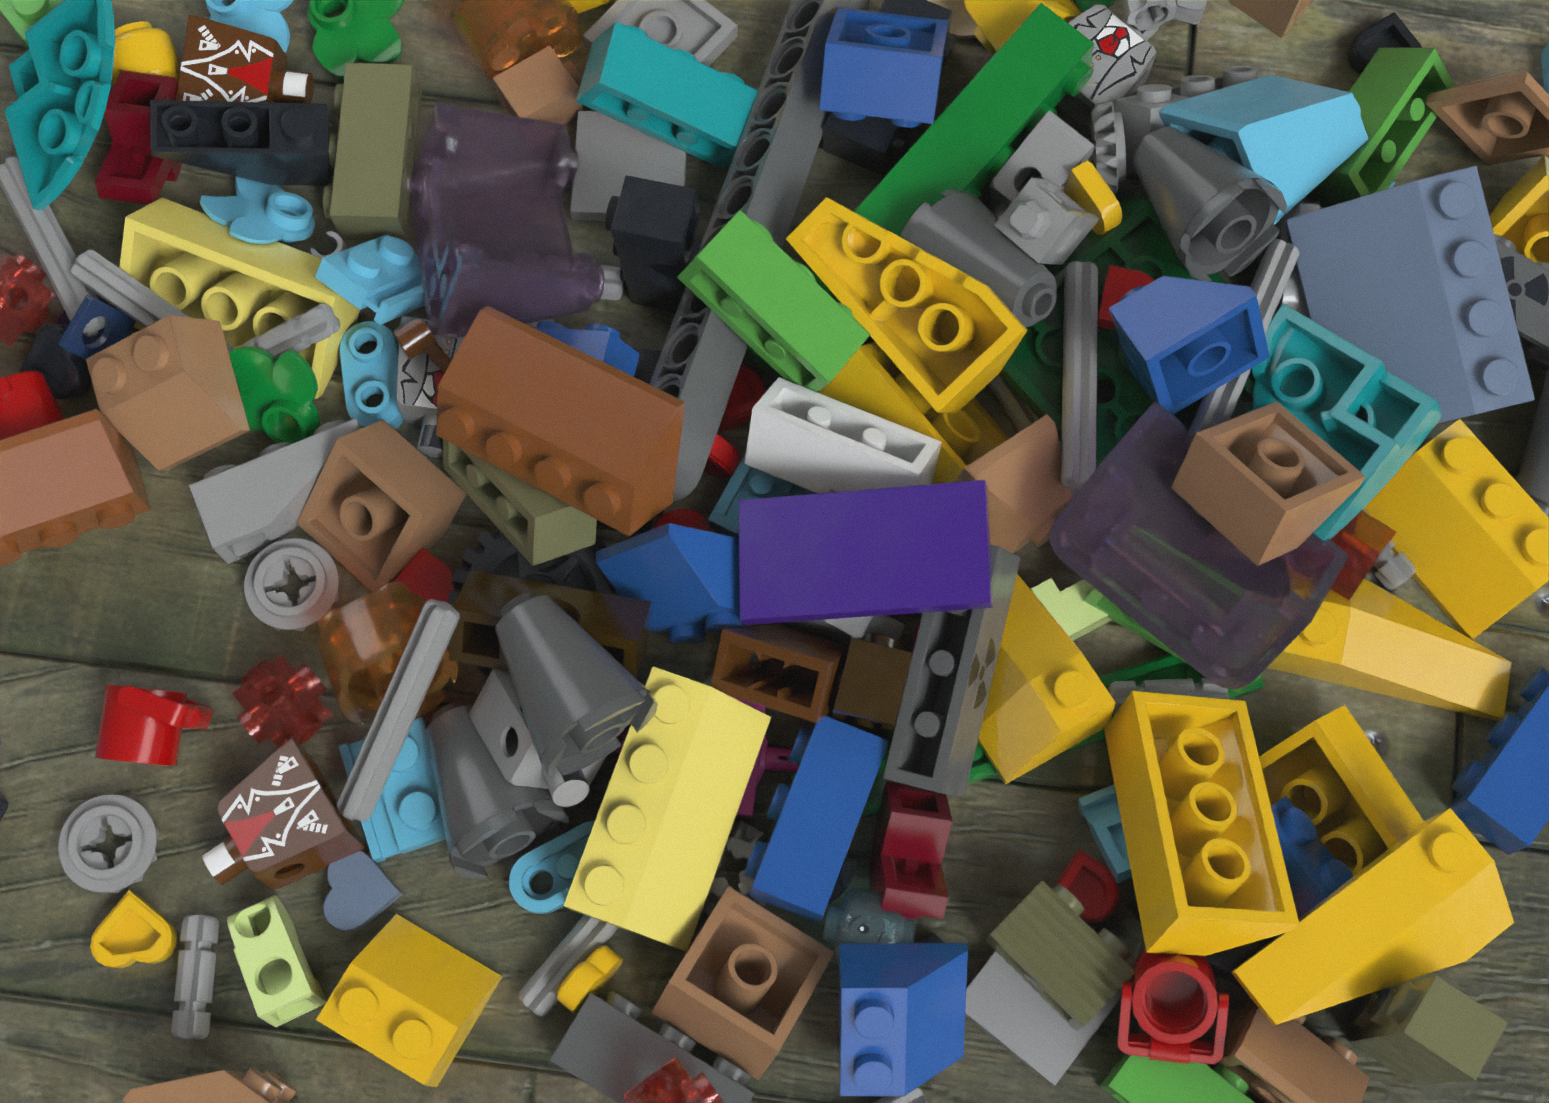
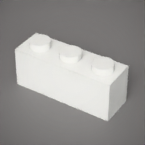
[744,377,942,494]

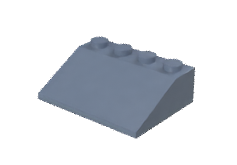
[1284,165,1535,424]

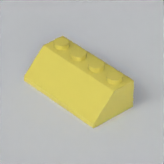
[119,198,360,399]
[563,666,771,952]

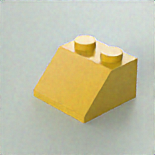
[316,914,503,1087]

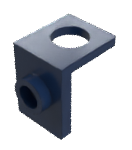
[56,295,136,359]

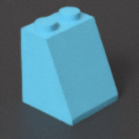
[1159,75,1368,225]

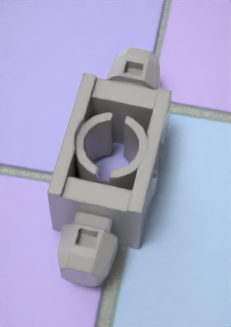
[994,177,1099,265]

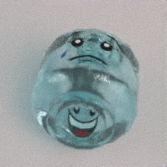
[823,887,917,965]

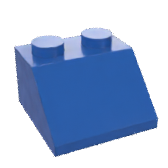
[819,7,948,128]
[1109,276,1270,419]
[596,523,743,644]
[838,943,968,1096]

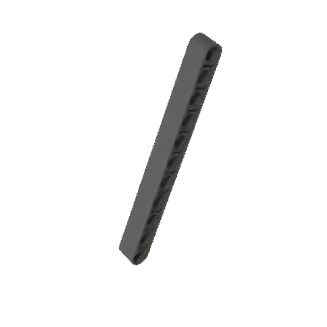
[649,0,870,501]

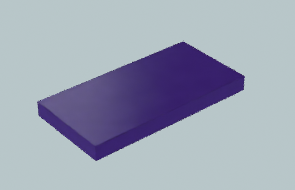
[739,480,993,625]

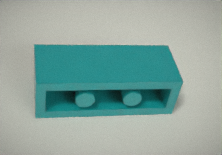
[576,22,758,169]

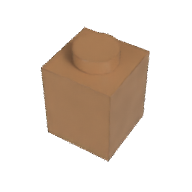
[493,45,583,146]

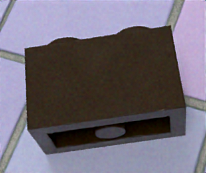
[833,634,913,744]

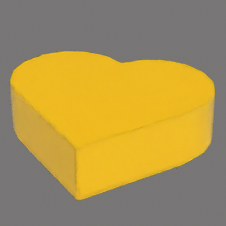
[1063,161,1122,235]
[90,890,178,969]
[556,945,623,1016]

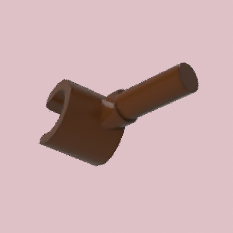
[394,319,452,373]

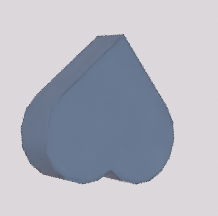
[323,851,403,933]

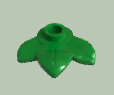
[307,0,404,79]
[229,346,320,444]

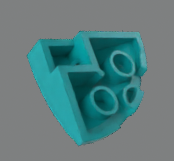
[4,0,115,210]
[1247,303,1442,544]

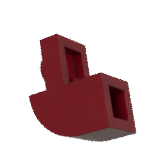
[95,70,182,205]
[870,781,953,919]

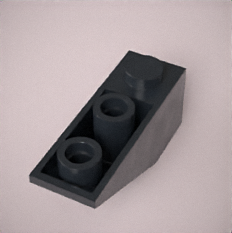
[150,100,328,186]

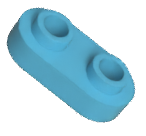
[340,321,404,430]
[509,821,595,914]

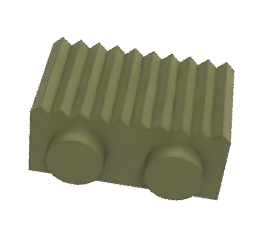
[985,881,1135,1030]

